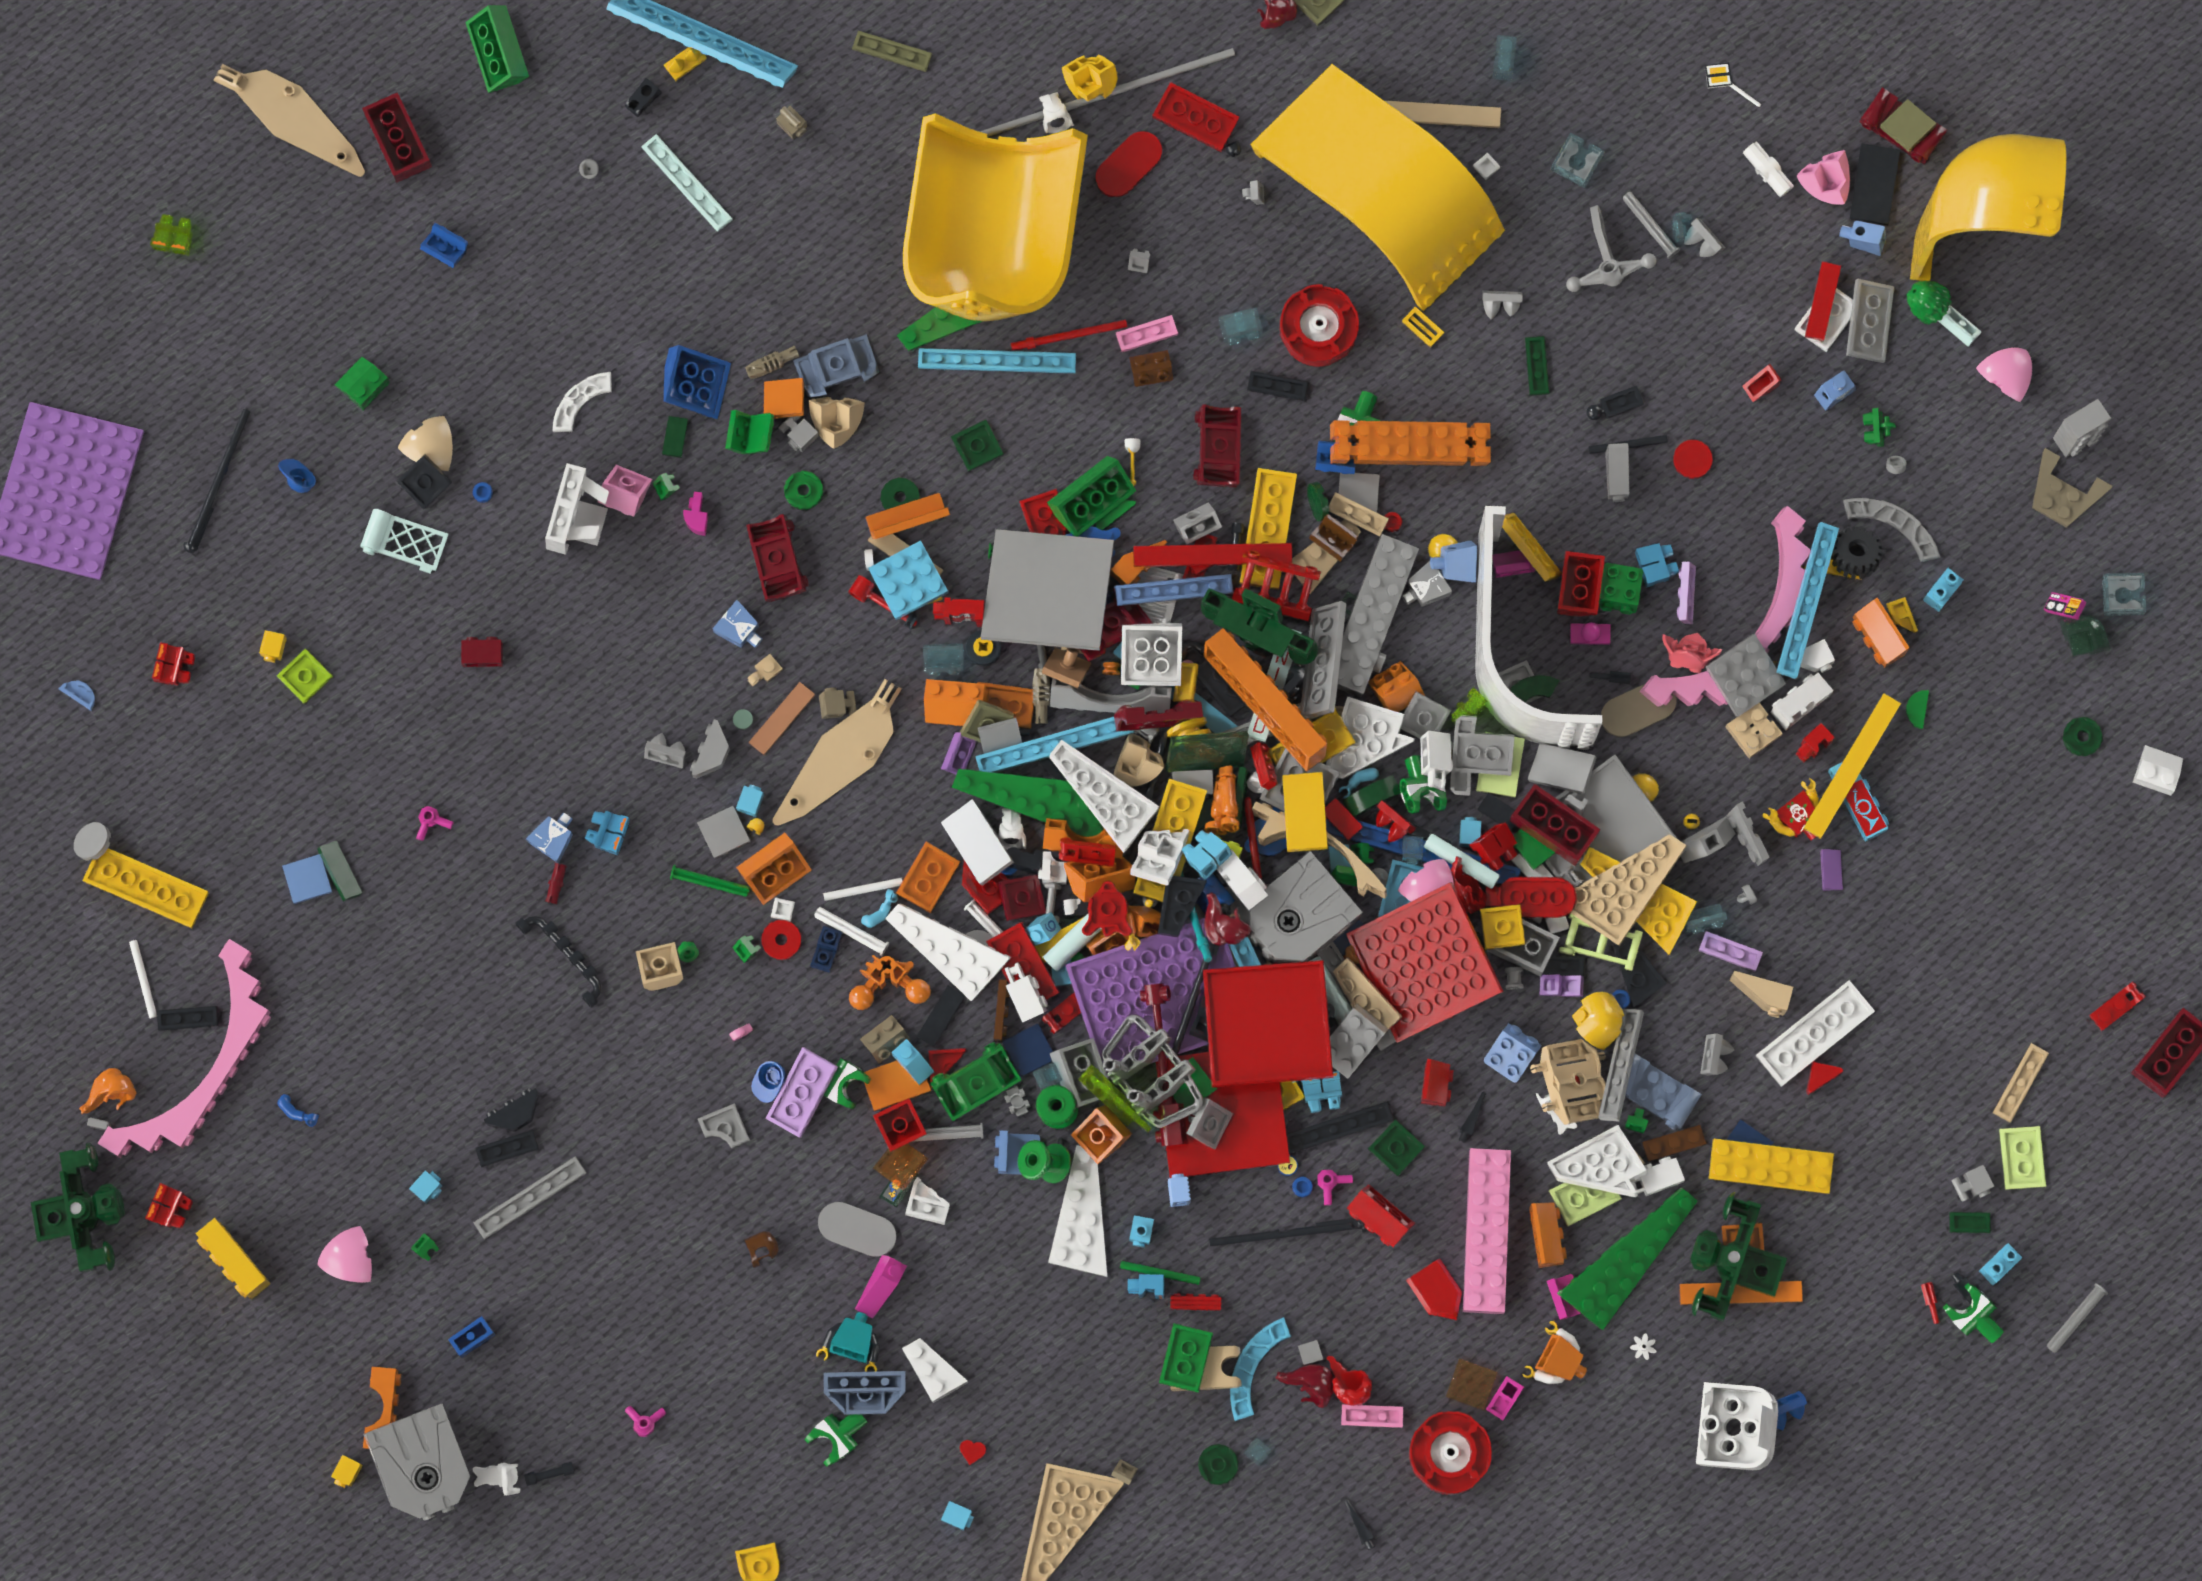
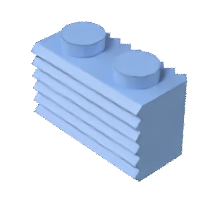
[1168,1174,1191,1207]

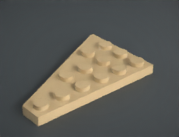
[1571,834,1687,946]
[1021,1463,1124,1581]

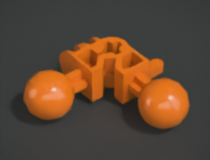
[849,955,931,1010]

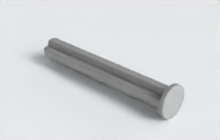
[1623,192,1680,259]
[912,1123,984,1142]
[2047,1283,2108,1353]

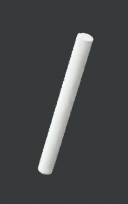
[823,878,902,901]
[129,940,157,1019]

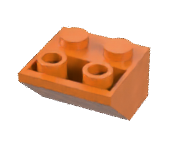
[1368,661,1425,712]

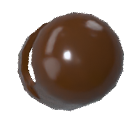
[744,1231,779,1268]

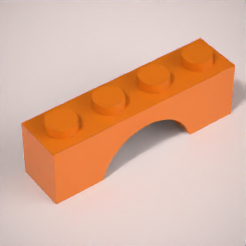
[1043,818,1123,858]
[363,1367,401,1449]

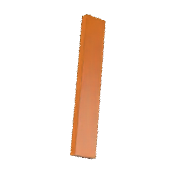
[1679,1281,1803,1305]

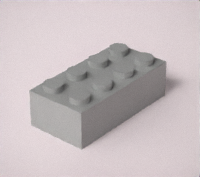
[2053,399,2111,457]

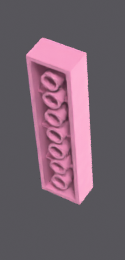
[1463,1148,1511,1314]

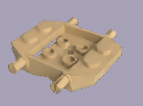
[1530,1039,1606,1125]

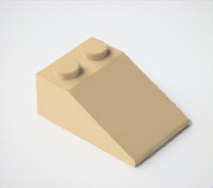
[1730,971,1793,1018]

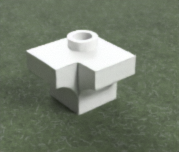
[1038,852,1067,885]

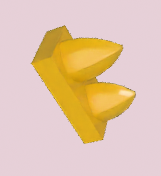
[664,47,707,81]

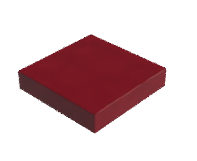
[998,874,1046,921]

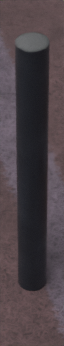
[1588,435,1668,454]

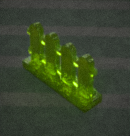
[1078,1064,1152,1133]

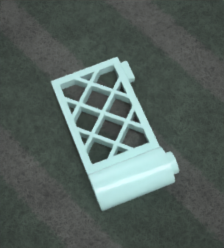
[360,509,448,574]

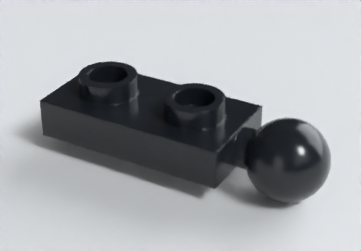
[1586,385,1644,420]

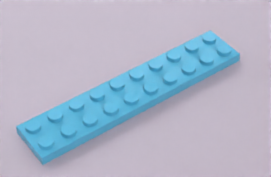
[607,0,798,88]

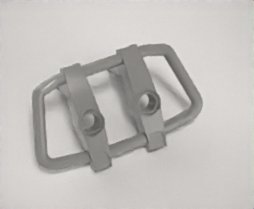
[1102,1015,1203,1128]

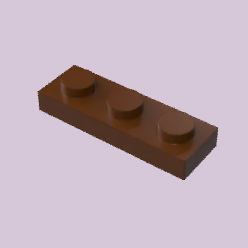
[994,980,1010,1042]
[1642,1125,1706,1162]

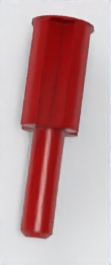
[1920,1282,1940,1324]

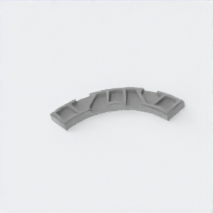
[1843,498,1940,562]

